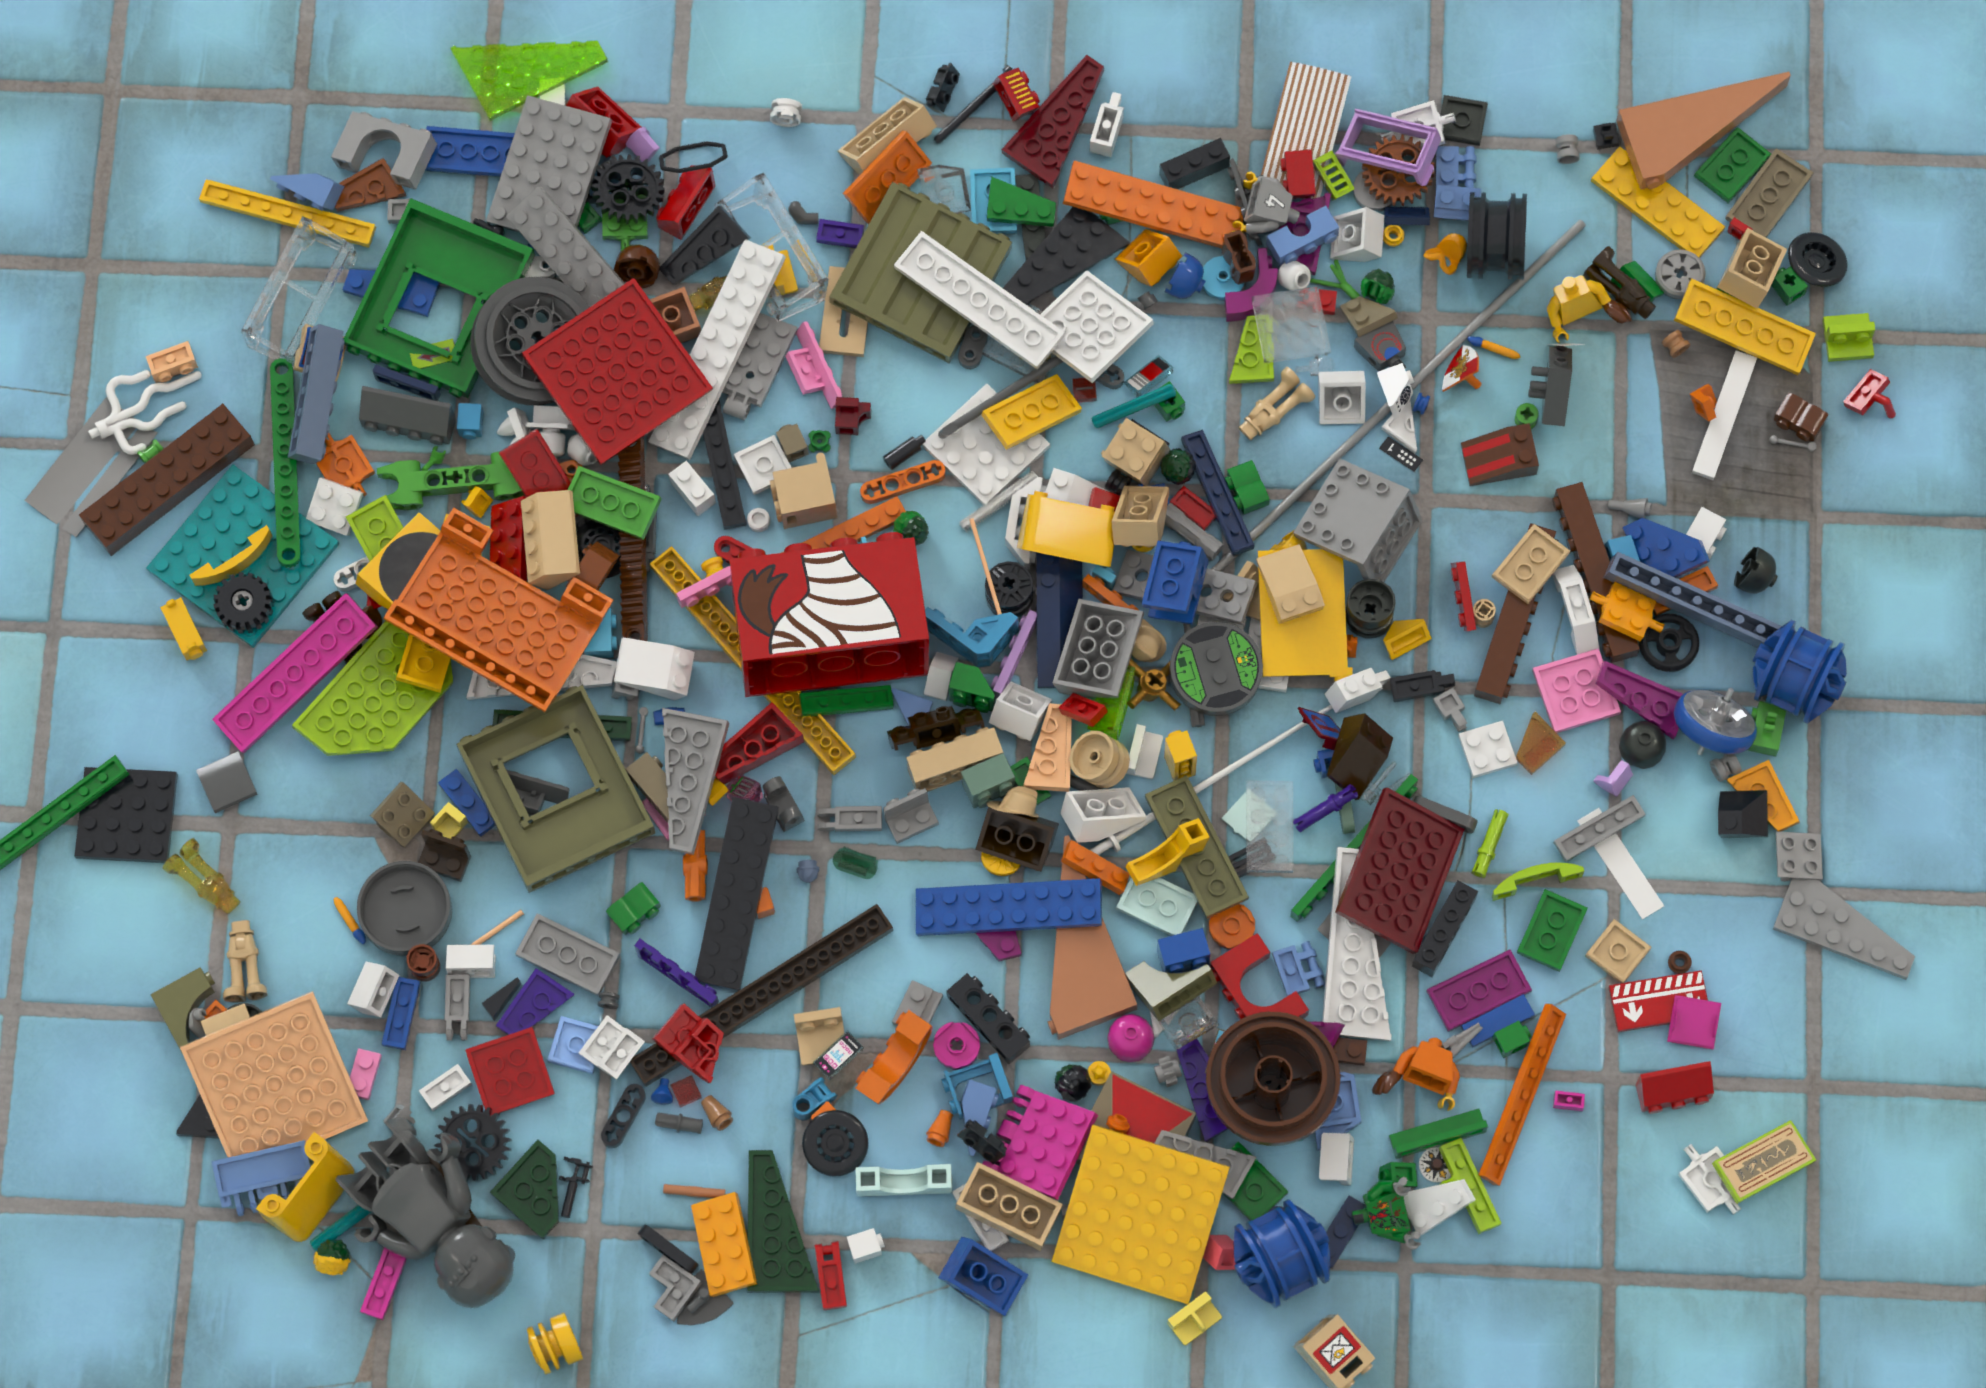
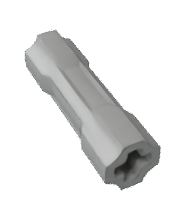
[1165,503,1224,561]

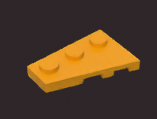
[1726,760,1800,832]

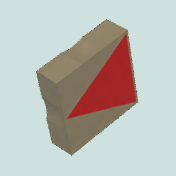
[1076,1071,1196,1165]

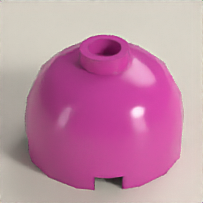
[1107,1014,1154,1063]

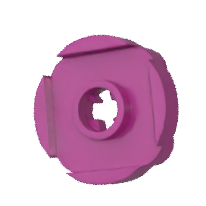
[933,1022,980,1070]

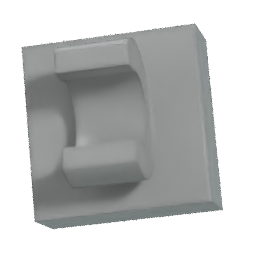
[383,1103,415,1124]

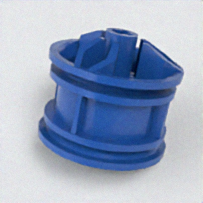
[1752,619,1847,724]
[1234,1199,1330,1308]

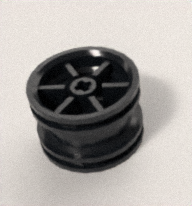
[1467,192,1527,280]

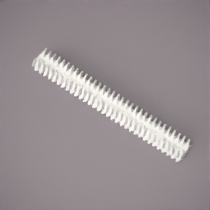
[959,471,1038,532]

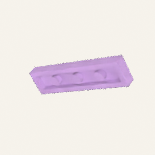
[991,610,1037,699]

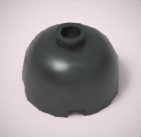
[1734,547,1778,593]
[1619,721,1666,769]

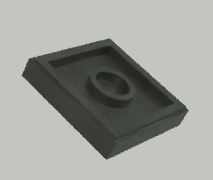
[1440,95,1488,146]

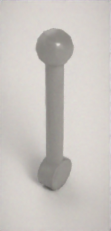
[1769,435,1817,452]
[635,707,648,754]

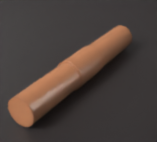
[663,1184,726,1198]

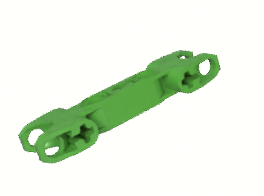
[376,451,525,510]

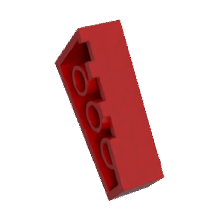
[715,702,804,784]

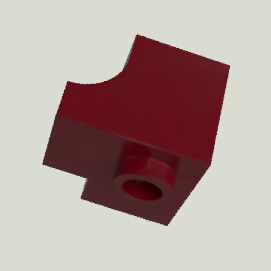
[835,397,872,435]

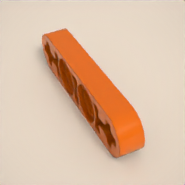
[860,460,946,504]

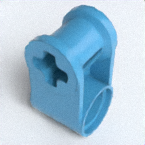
[792,1077,837,1121]

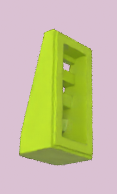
[1313,150,1355,201]

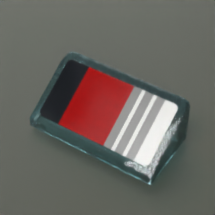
[1124,355,1173,397]

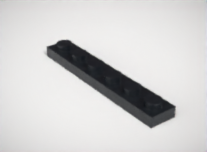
[703,400,746,530]

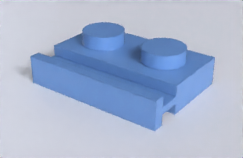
[1433,185,1481,221]

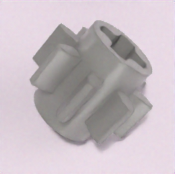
[1154,1056,1182,1087]

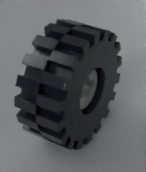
[213,572,274,634]

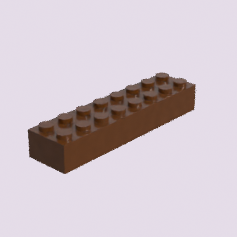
[79,404,255,556]

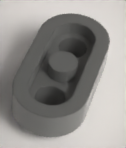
[958,325,988,369]

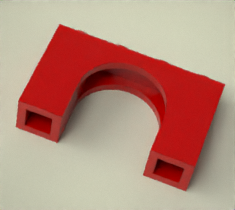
[1210,933,1309,1020]

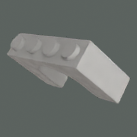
[331,111,437,190]

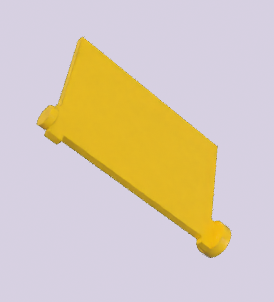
[1257,549,1353,682]

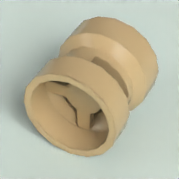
[1473,599,1496,628]

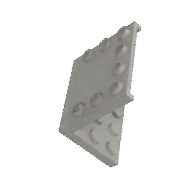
[1293,459,1423,582]

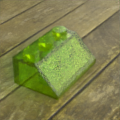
[1087,666,1136,741]

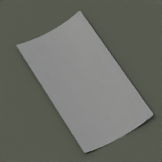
[24,397,158,537]

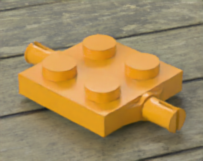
[1589,582,1665,641]

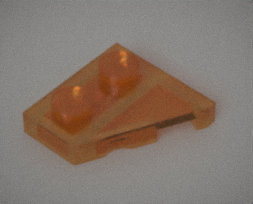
[1516,711,1566,775]

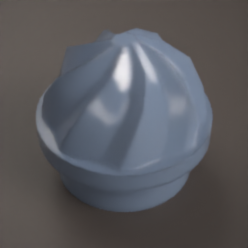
[796,860,820,883]

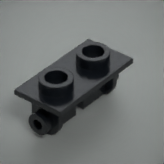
[926,63,960,112]
[957,1119,1007,1164]

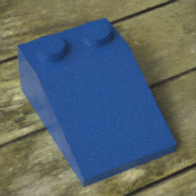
[938,1236,1028,1316]

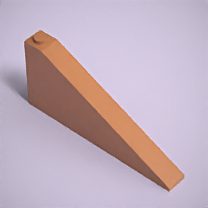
[1616,72,1791,190]
[1047,835,1137,1040]

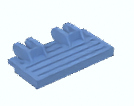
[211,1140,311,1216]

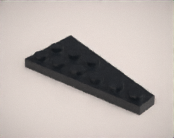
[1003,207,1130,305]

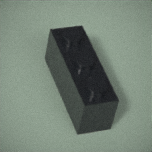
[1159,138,1230,189]

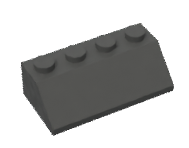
[359,386,456,445]

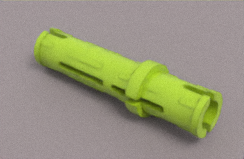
[1471,809,1509,878]

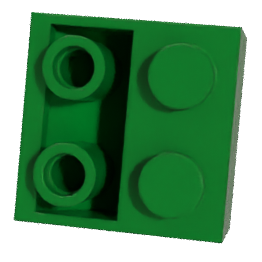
[949,662,995,713]

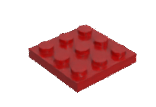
[465,1027,555,1116]

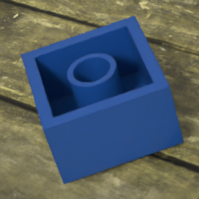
[1157,928,1210,973]

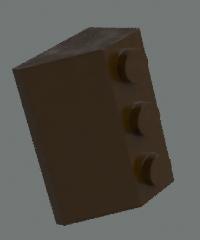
[975,807,1059,872]

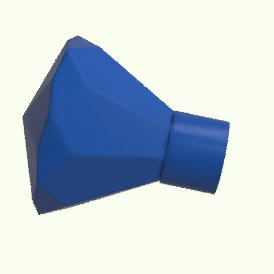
[651,1078,673,1105]

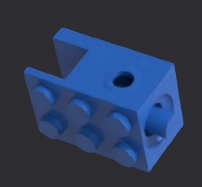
[1142,540,1209,625]

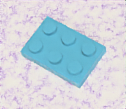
[970,168,1017,234]

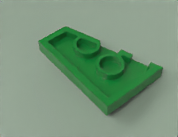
[987,176,1056,227]

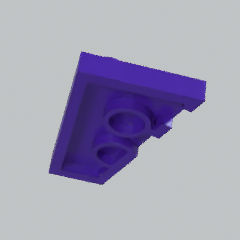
[496,968,575,1035]

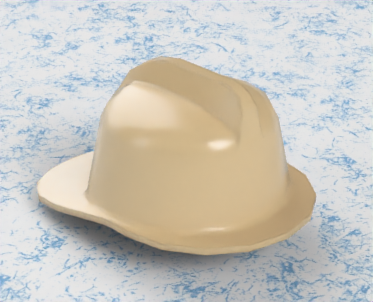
[1132,619,1167,662]
[987,786,1039,818]

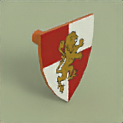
[1442,345,1482,392]

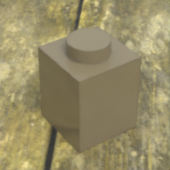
[776,423,809,463]

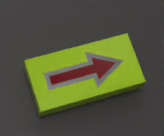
[410,338,454,369]

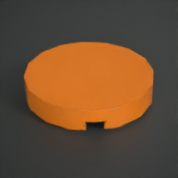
[1209,904,1255,949]

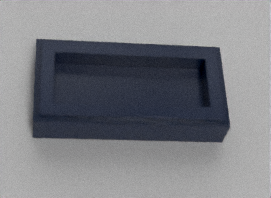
[1384,207,1430,225]

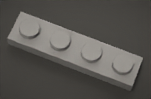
[1553,795,1646,862]

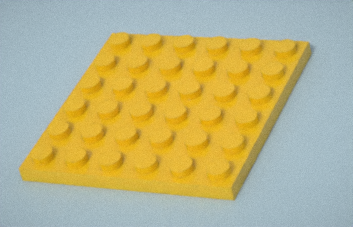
[1052,1124,1230,1304]

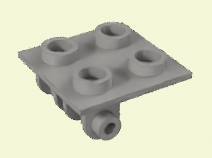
[1776,832,1823,881]

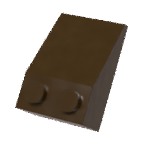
[1327,713,1393,800]

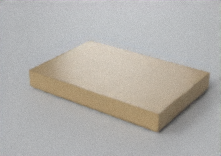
[1492,524,1571,604]

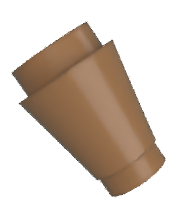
[701,1095,733,1131]

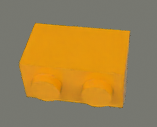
[1115,229,1182,287]

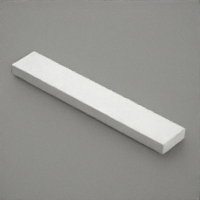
[1692,350,1757,480]

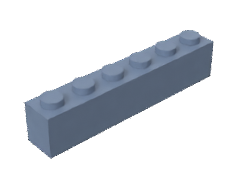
[288,324,345,464]

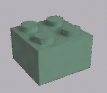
[961,753,1016,809]

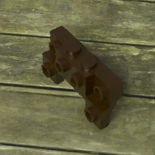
[887,706,985,751]

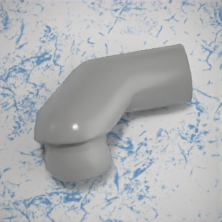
[188,1008,207,1039]

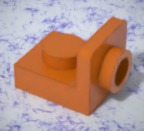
[1690,384,1717,421]

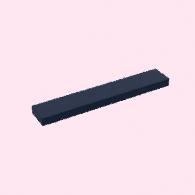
[1181,430,1255,556]

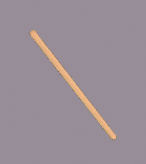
[969,518,1002,615]

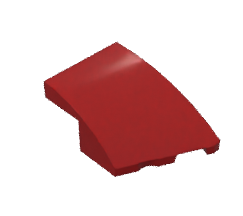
[652,1003,724,1083]

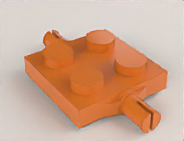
[316,432,375,497]

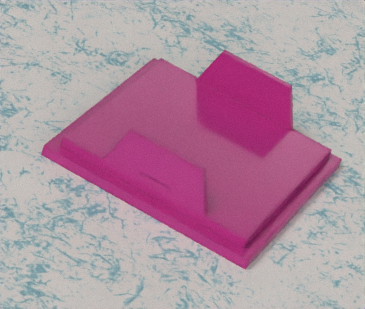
[1667,995,1722,1050]

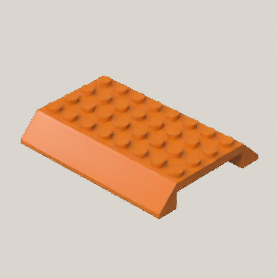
[383,507,613,712]

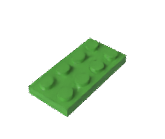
[568,466,662,540]

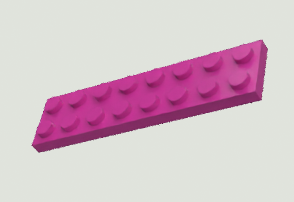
[212,593,378,753]

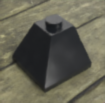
[1718,790,1768,838]

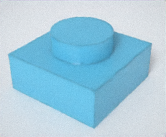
[1092,565,1116,590]

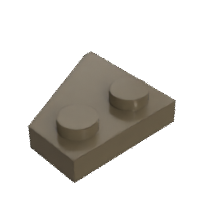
[1340,296,1398,337]

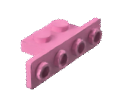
[785,321,842,409]

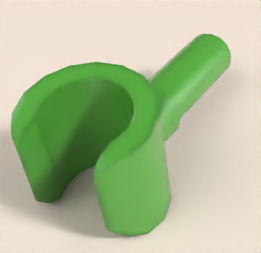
[421,446,446,471]

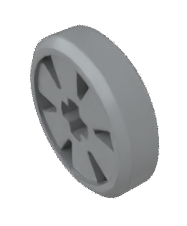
[1655,250,1706,299]

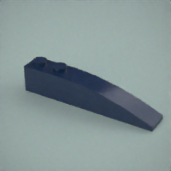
[1036,552,1083,688]

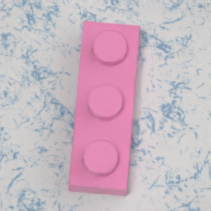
[676,566,732,608]

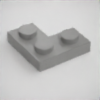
[649,1255,702,1322]

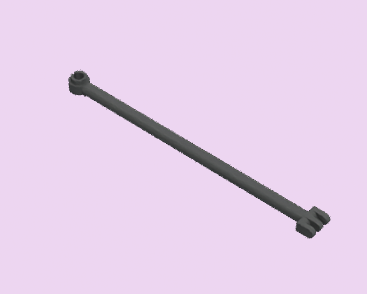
[938,291,1158,439]

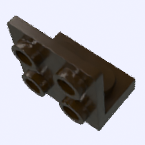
[418,829,471,882]

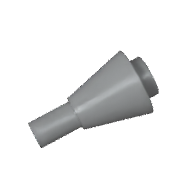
[1608,498,1652,519]

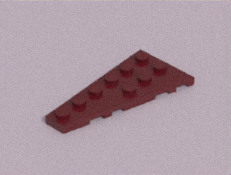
[1001,55,1104,189]

